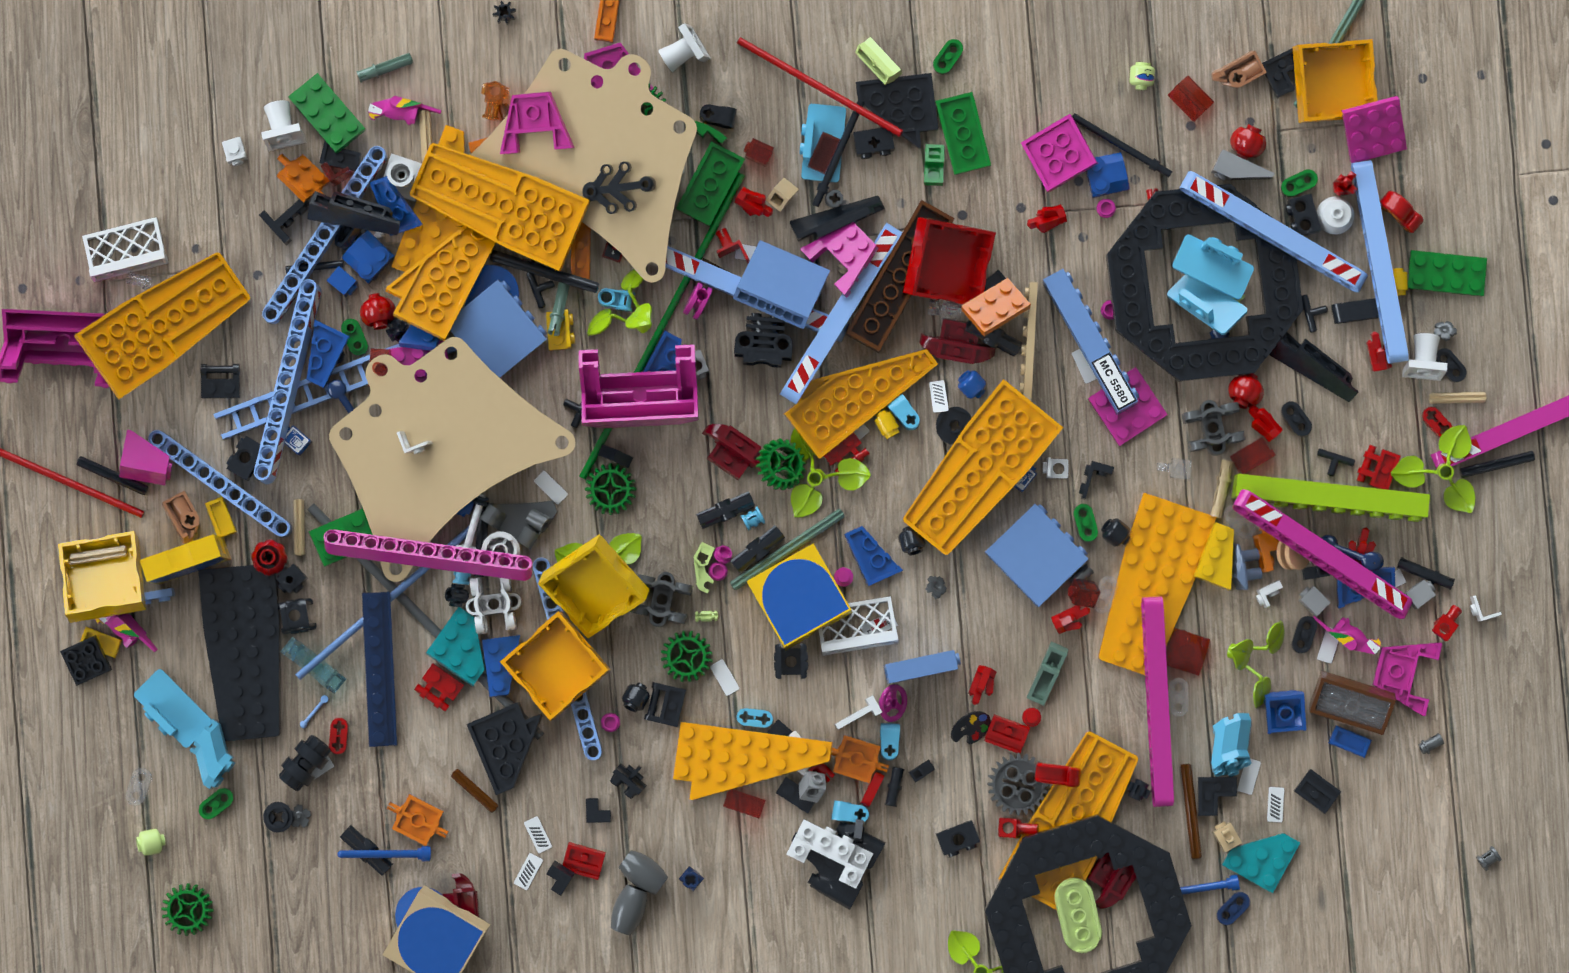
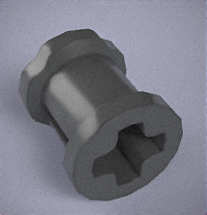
[825,190,843,208]
[1476,846,1502,871]

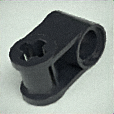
[700,104,737,129]

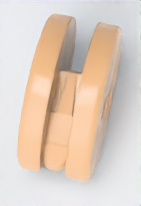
[1277,541,1309,570]

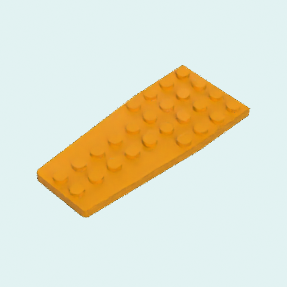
[410,143,591,271]
[74,252,250,400]
[903,379,1064,555]
[1098,493,1217,675]
[998,731,1138,910]

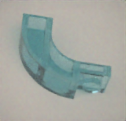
[280,636,346,694]

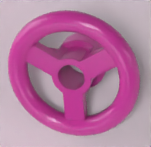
[879,684,907,722]

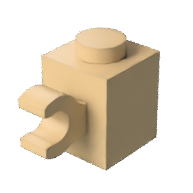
[1212,821,1242,852]

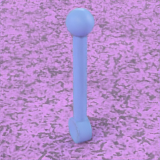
[300,695,329,728]

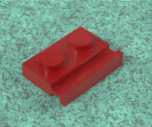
[984,714,1030,754]
[563,842,606,880]

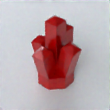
[1333,171,1357,196]
[734,187,773,217]
[1027,204,1067,233]
[1366,331,1392,372]
[1248,405,1283,442]
[1348,527,1376,565]
[1051,604,1091,634]
[968,665,997,705]

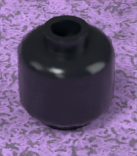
[1101,518,1130,547]
[898,526,926,556]
[622,683,650,713]

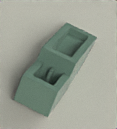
[1026,641,1069,706]

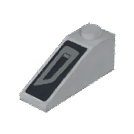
[1211,149,1275,181]

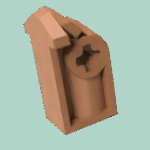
[1211,51,1267,88]
[162,491,199,544]

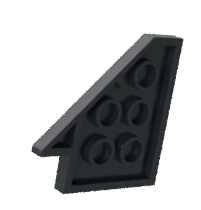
[856,73,938,149]
[466,702,542,795]

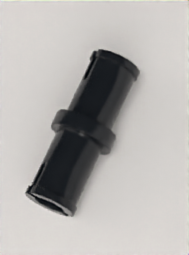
[885,767,904,807]

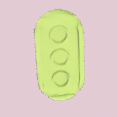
[1054,878,1102,953]

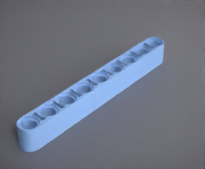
[148,430,292,537]

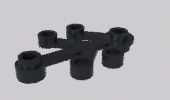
[582,161,656,214]

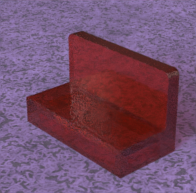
[1168,76,1214,122]
[320,162,353,187]
[1230,437,1276,474]
[723,789,766,819]

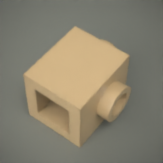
[766,178,799,212]

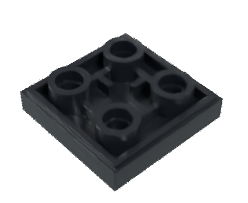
[60,635,112,686]

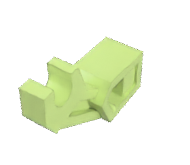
[693,542,715,594]

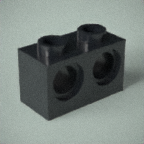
[1285,194,1321,236]

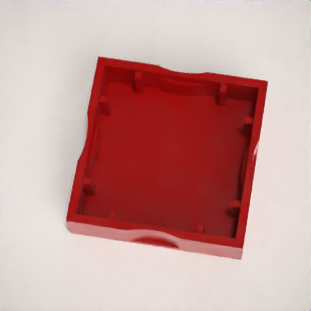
[903,217,996,304]

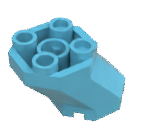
[1211,713,1252,777]
[190,719,235,789]

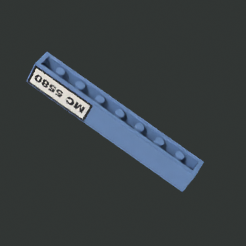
[1043,269,1139,415]

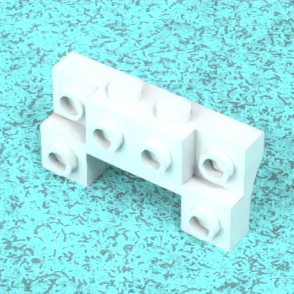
[786,820,874,888]

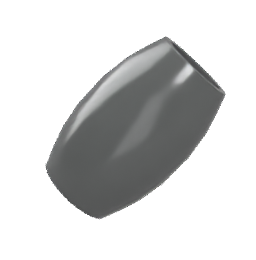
[619,850,668,895]
[611,884,647,935]

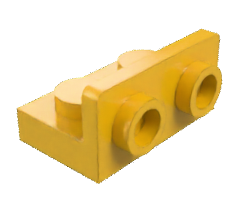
[546,309,575,351]

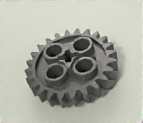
[987,752,1050,816]

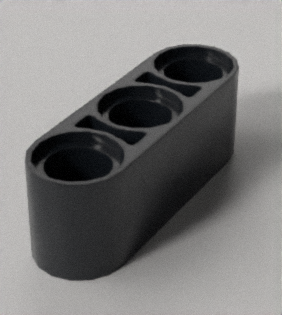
[1332,298,1379,324]

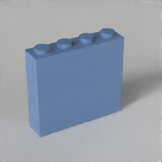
[733,240,830,329]
[450,280,548,378]
[985,504,1088,607]
[883,650,961,684]

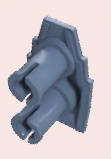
[1232,544,1262,590]

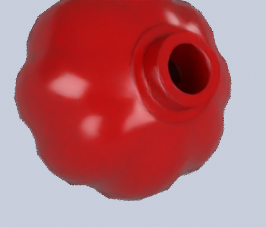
[1230,124,1266,160]
[360,293,396,330]
[1228,374,1264,409]
[251,539,288,576]

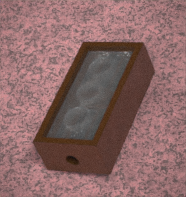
[1309,670,1396,735]

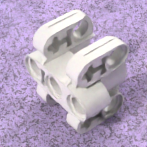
[466,577,522,634]

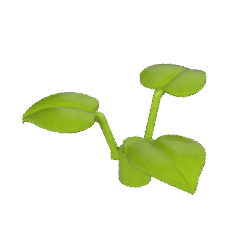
[587,269,652,336]
[1391,425,1475,513]
[790,428,871,517]
[554,533,642,565]
[1227,620,1285,709]
[948,930,1004,973]

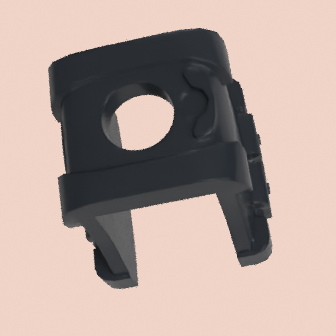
[278,598,317,634]
[774,644,809,679]

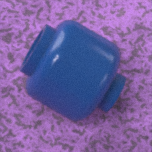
[958,370,986,399]

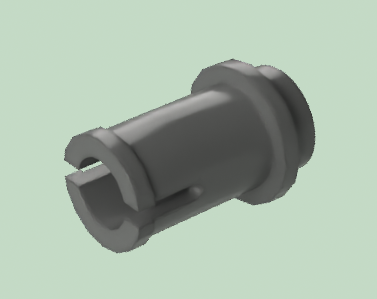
[1069,564,1094,588]
[1418,733,1444,754]

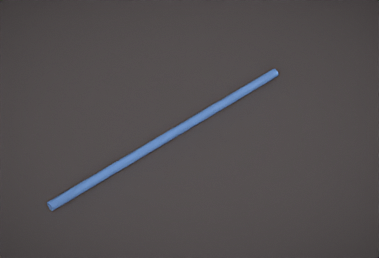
[295,526,469,680]

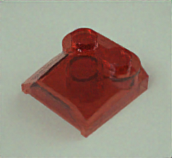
[1166,628,1210,676]

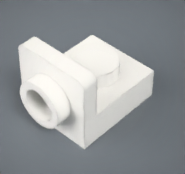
[222,137,247,166]
[1256,580,1283,608]

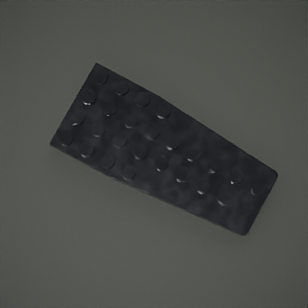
[198,564,281,741]

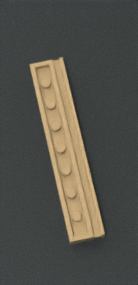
[1019,282,1038,401]

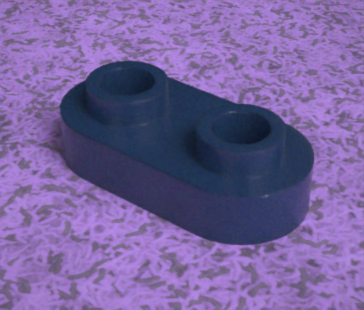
[1216,892,1250,925]

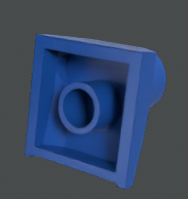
[1086,152,1130,198]
[341,230,395,284]
[1264,690,1307,734]

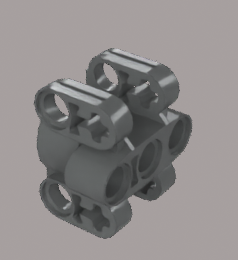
[1182,400,1246,456]
[630,572,693,627]

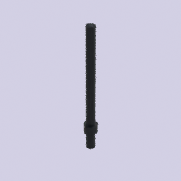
[812,100,865,208]
[1072,113,1173,178]

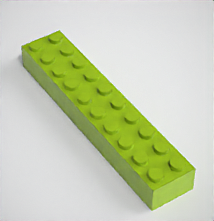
[1231,474,1430,522]

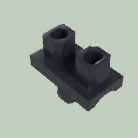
[610,763,647,799]

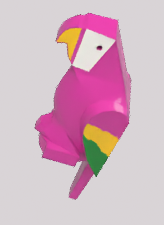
[368,96,441,126]
[95,613,158,652]
[1313,616,1381,654]

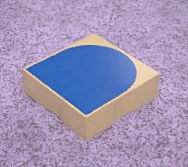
[383,885,490,973]

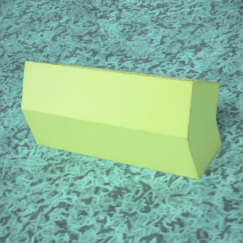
[855,37,902,85]

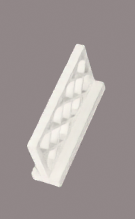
[82,217,168,282]
[818,596,898,656]
[834,695,882,729]

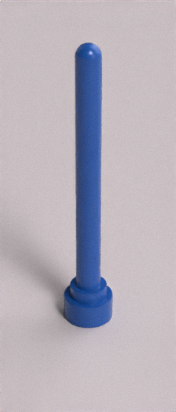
[337,846,431,862]
[1180,875,1240,895]

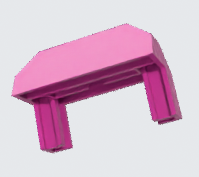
[0,309,109,388]
[579,345,699,428]

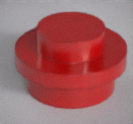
[1022,708,1041,727]

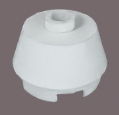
[1317,197,1354,235]
[481,532,520,566]

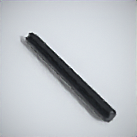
[490,250,599,293]

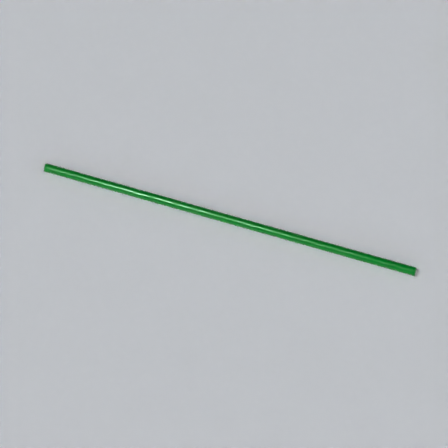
[579,173,745,480]

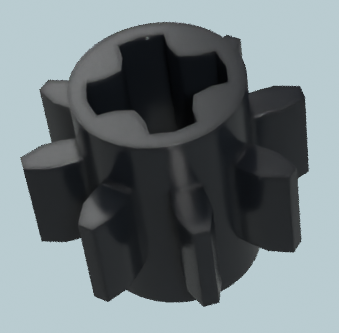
[492,0,516,25]
[386,319,409,342]
[445,584,469,607]
[1126,778,1151,802]

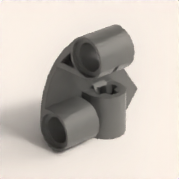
[480,500,557,550]

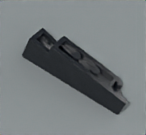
[307,191,400,235]
[790,196,885,241]
[1269,332,1358,402]

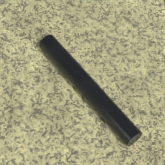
[285,260,343,274]

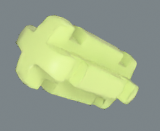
[695,611,718,622]

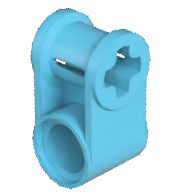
[598,288,635,312]
[887,394,920,430]
[880,723,900,761]
[831,800,869,822]

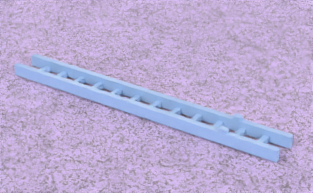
[213,344,456,440]

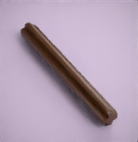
[1181,763,1202,859]

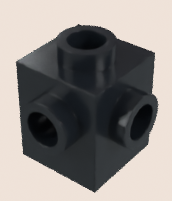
[276,564,308,594]

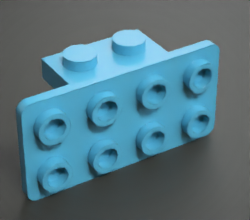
[799,104,846,183]
[1172,234,1254,300]
[1167,275,1247,335]
[134,669,212,748]

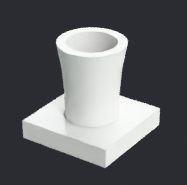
[659,23,711,72]
[261,100,306,152]
[383,153,422,202]
[1402,333,1448,381]

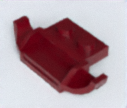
[919,318,996,364]
[702,424,763,480]
[1087,853,1136,909]
[442,873,479,917]

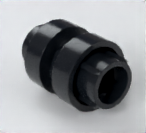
[279,735,331,791]

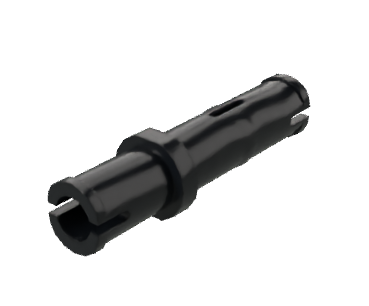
[1397,557,1455,590]

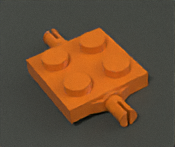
[277,153,330,203]
[831,735,889,783]
[387,794,449,846]

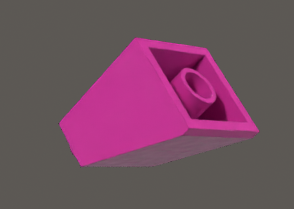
[119,430,173,486]

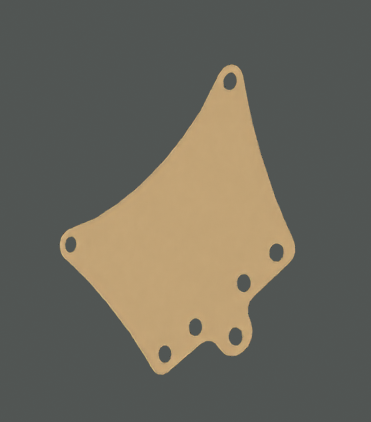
[470,49,697,283]
[329,337,575,582]

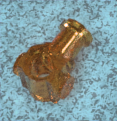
[481,81,510,121]

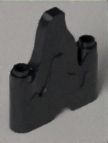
[791,822,886,910]

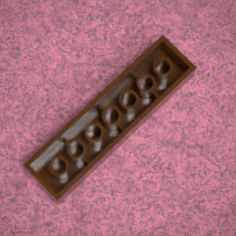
[845,200,955,353]

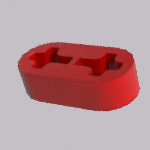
[1421,407,1453,438]
[329,718,349,754]
[860,771,885,808]

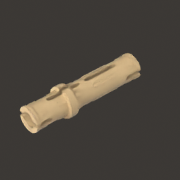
[1210,460,1234,518]

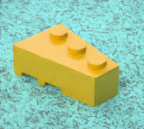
[1194,522,1234,591]

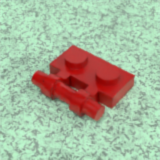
[824,432,870,472]
[1356,445,1401,490]
[414,663,464,712]

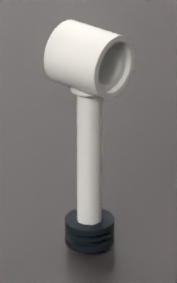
[456,494,489,561]

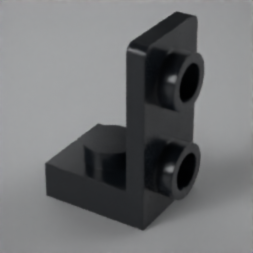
[1079,461,1114,500]

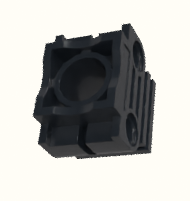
[734,313,793,368]

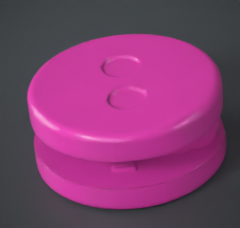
[683,282,713,320]

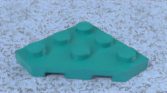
[425,607,485,686]
[1221,833,1300,893]

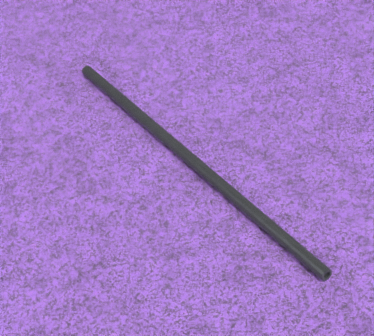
[307,504,544,740]

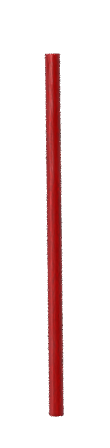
[737,37,903,137]
[0,448,145,518]

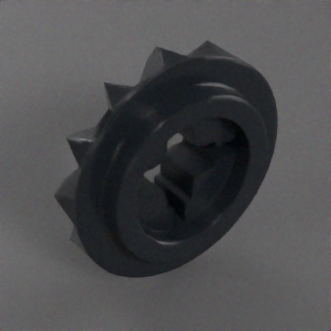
[263,802,294,833]

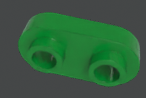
[933,39,963,75]
[1281,169,1318,197]
[341,319,368,356]
[1073,504,1098,542]
[199,788,234,819]

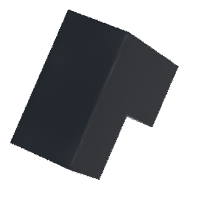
[598,444,634,468]
[1302,566,1330,580]
[908,759,935,783]
[586,798,611,823]
[546,861,575,896]

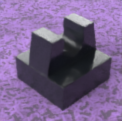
[845,819,865,843]

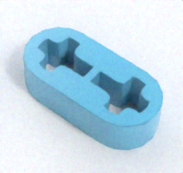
[737,708,773,728]

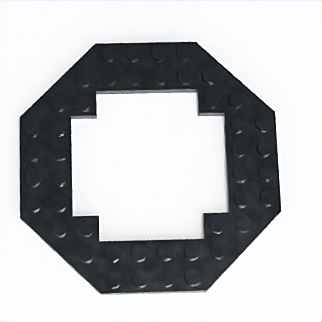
[1106,184,1303,382]
[984,814,1192,973]

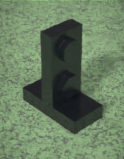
[259,199,309,245]

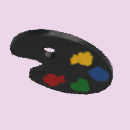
[951,711,991,744]

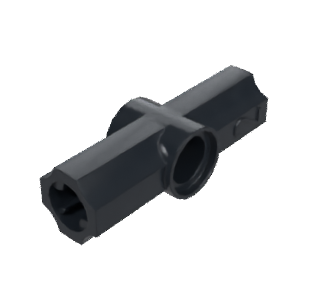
[965,320,1022,357]
[696,491,755,529]
[730,525,785,574]
[340,825,393,876]

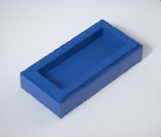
[1328,725,1372,758]

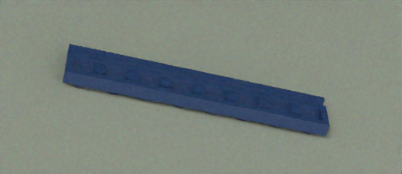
[362,591,397,747]

